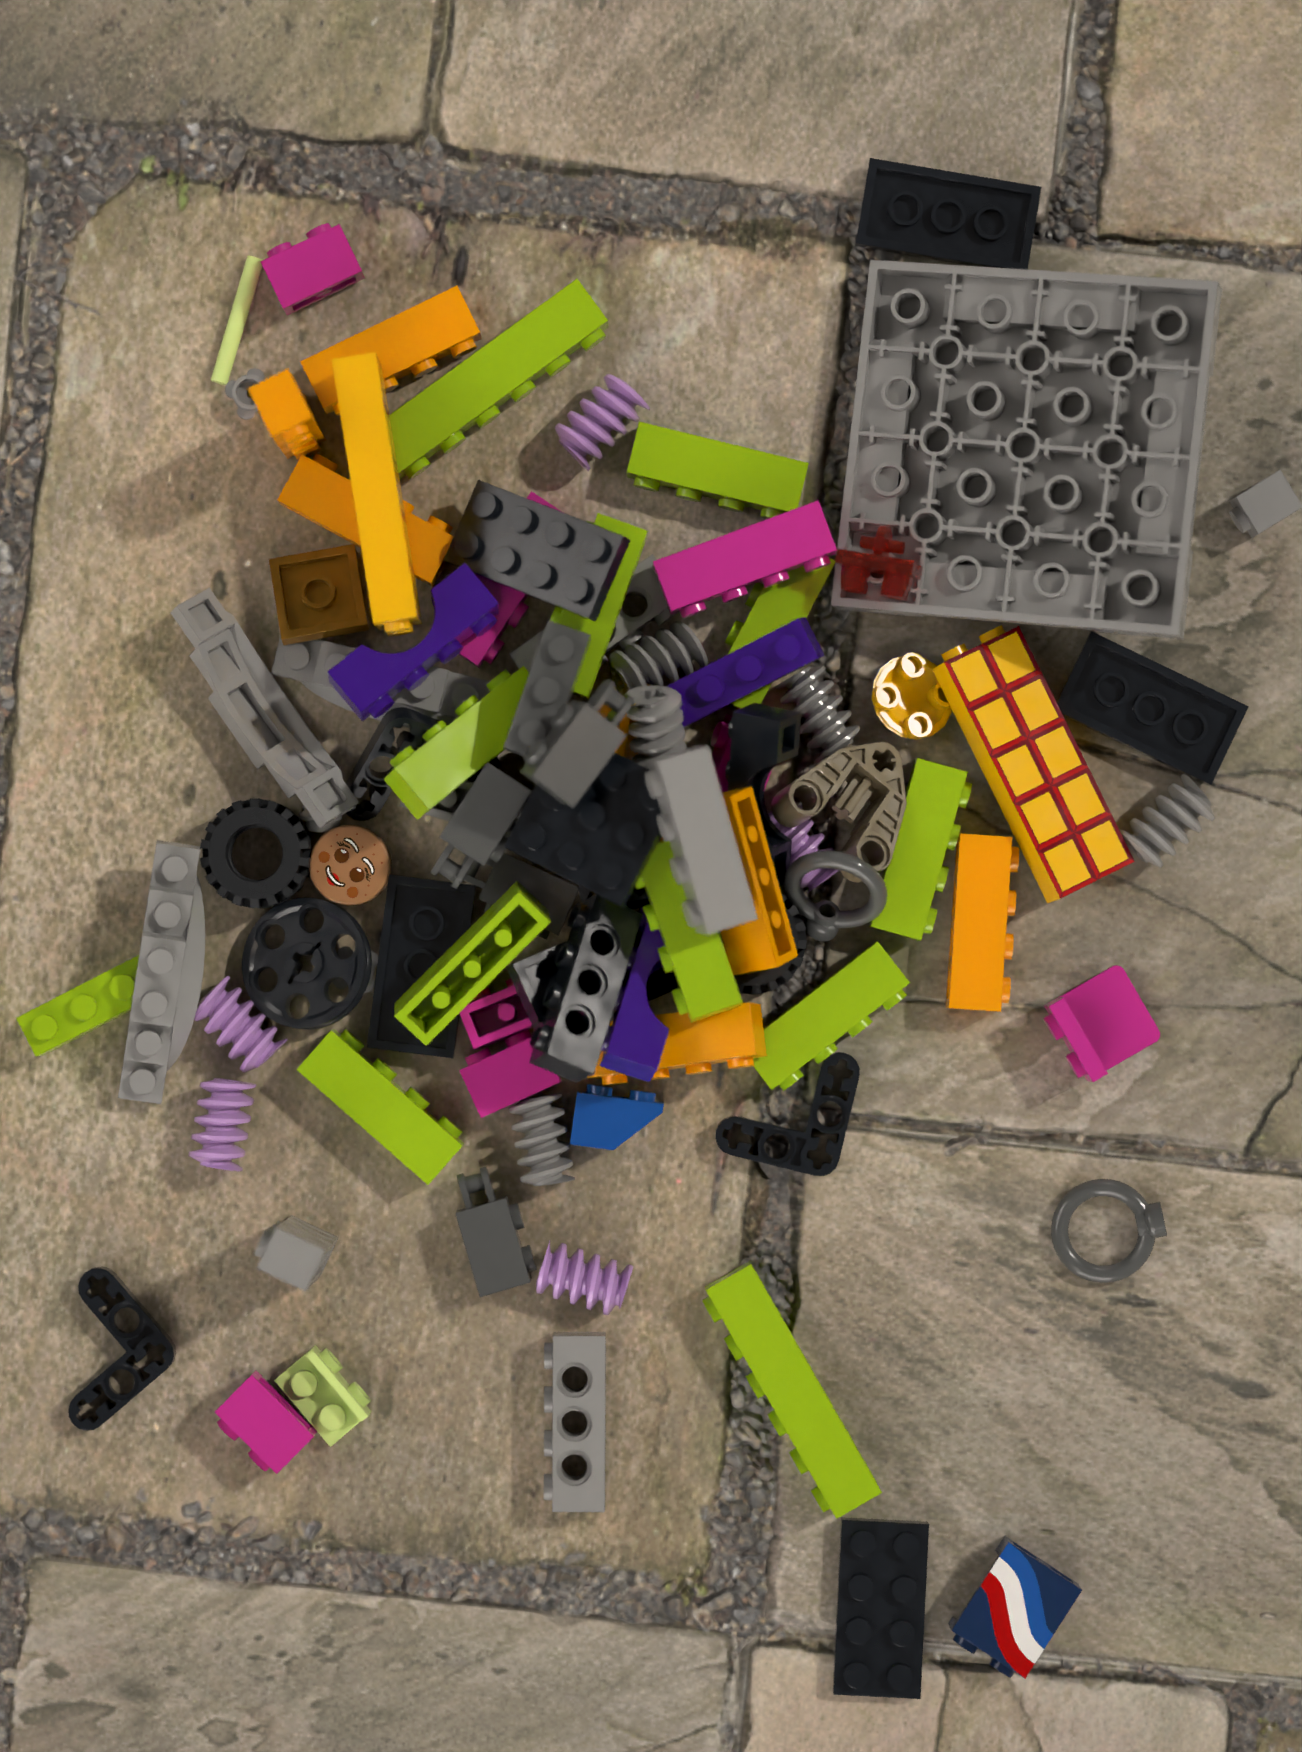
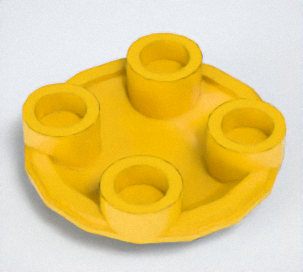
[872,652,952,740]

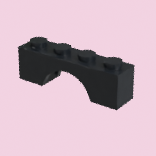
[725,703,801,886]

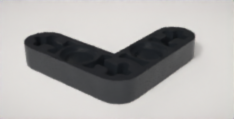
[346,707,500,821]
[715,1052,860,1176]
[68,1266,176,1431]

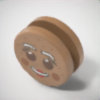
[309,825,392,906]

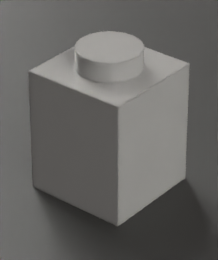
[1229,470,1302,538]

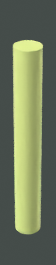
[211,255,263,385]

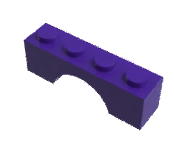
[327,563,499,722]
[666,617,825,728]
[599,905,669,1083]

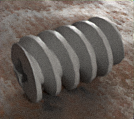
[609,621,708,696]
[773,665,860,763]
[626,685,686,769]
[1120,774,1215,868]
[509,1093,575,1186]

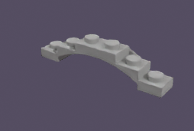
[171,588,359,828]
[271,634,491,728]
[118,840,205,1104]

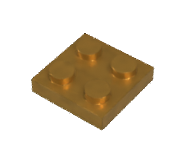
[269,544,369,645]

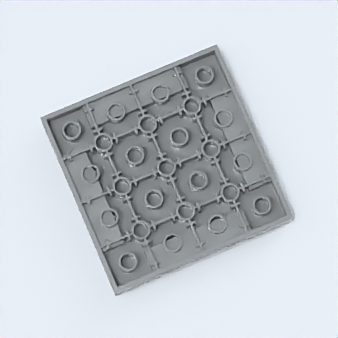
[831,260,1222,640]

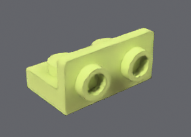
[274,1345,371,1447]

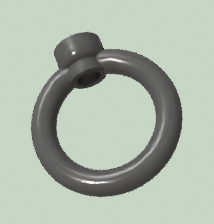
[783,851,887,941]
[1051,1179,1167,1283]

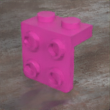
[1043,965,1160,1082]

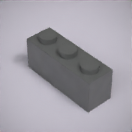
[504,620,591,757]

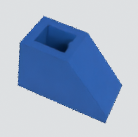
[570,1084,664,1150]

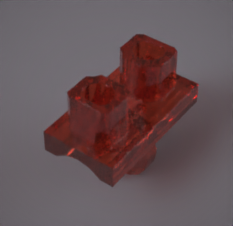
[835,525,923,601]

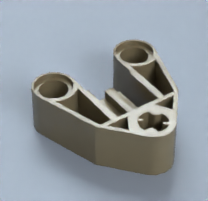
[771,742,907,883]

